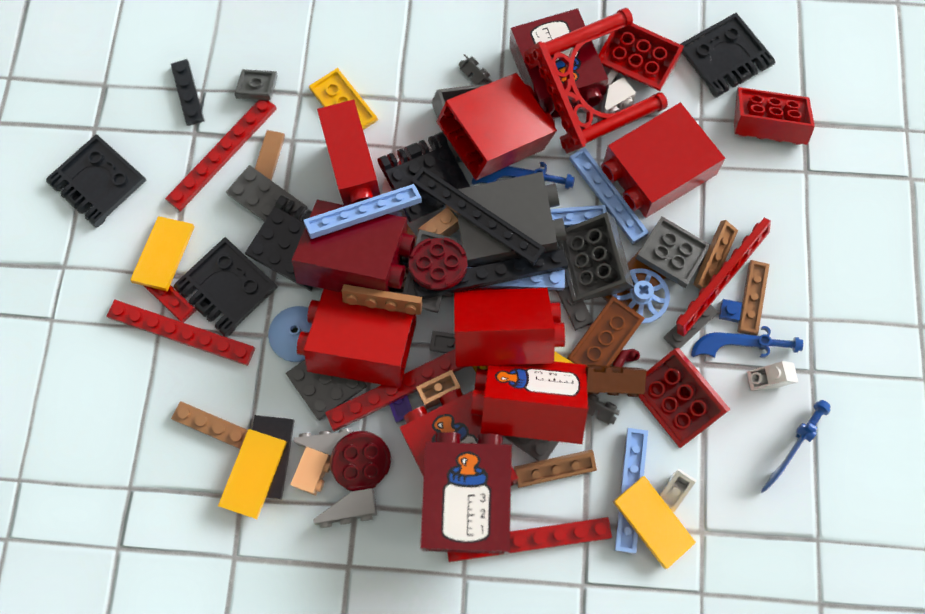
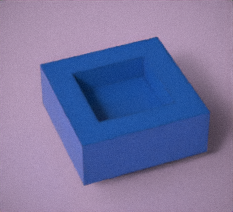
[719,299,742,323]

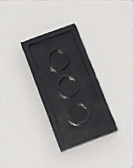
[252,415,295,500]

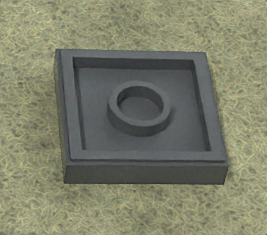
[235,69,277,100]

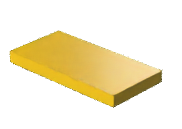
[309,68,378,130]
[130,216,194,291]
[218,429,287,519]
[613,476,696,569]

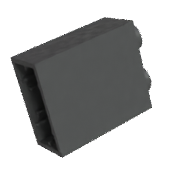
[457,172,567,267]

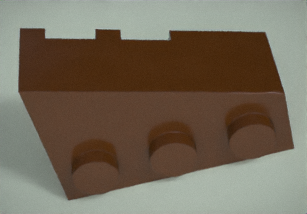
[584,364,646,397]

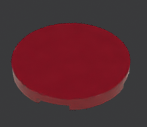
[409,237,467,291]
[330,431,391,491]

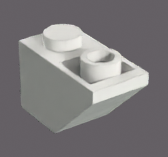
[603,77,636,113]
[747,361,798,391]

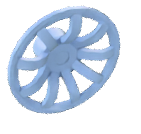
[612,268,670,324]

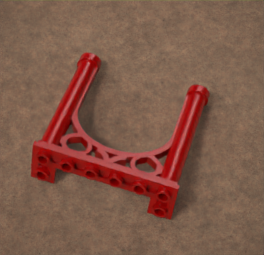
[523,8,668,154]

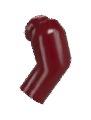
[612,349,640,367]

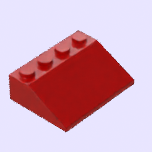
[598,23,684,91]
[734,87,815,145]
[639,348,731,448]

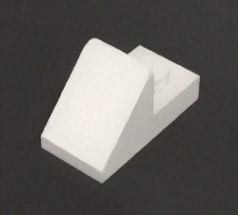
[660,469,697,512]

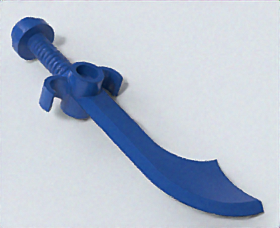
[471,162,575,189]
[691,326,803,358]
[761,400,831,493]

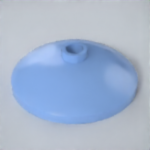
[268,306,312,362]

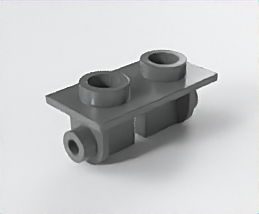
[459,54,492,85]
[587,393,620,424]

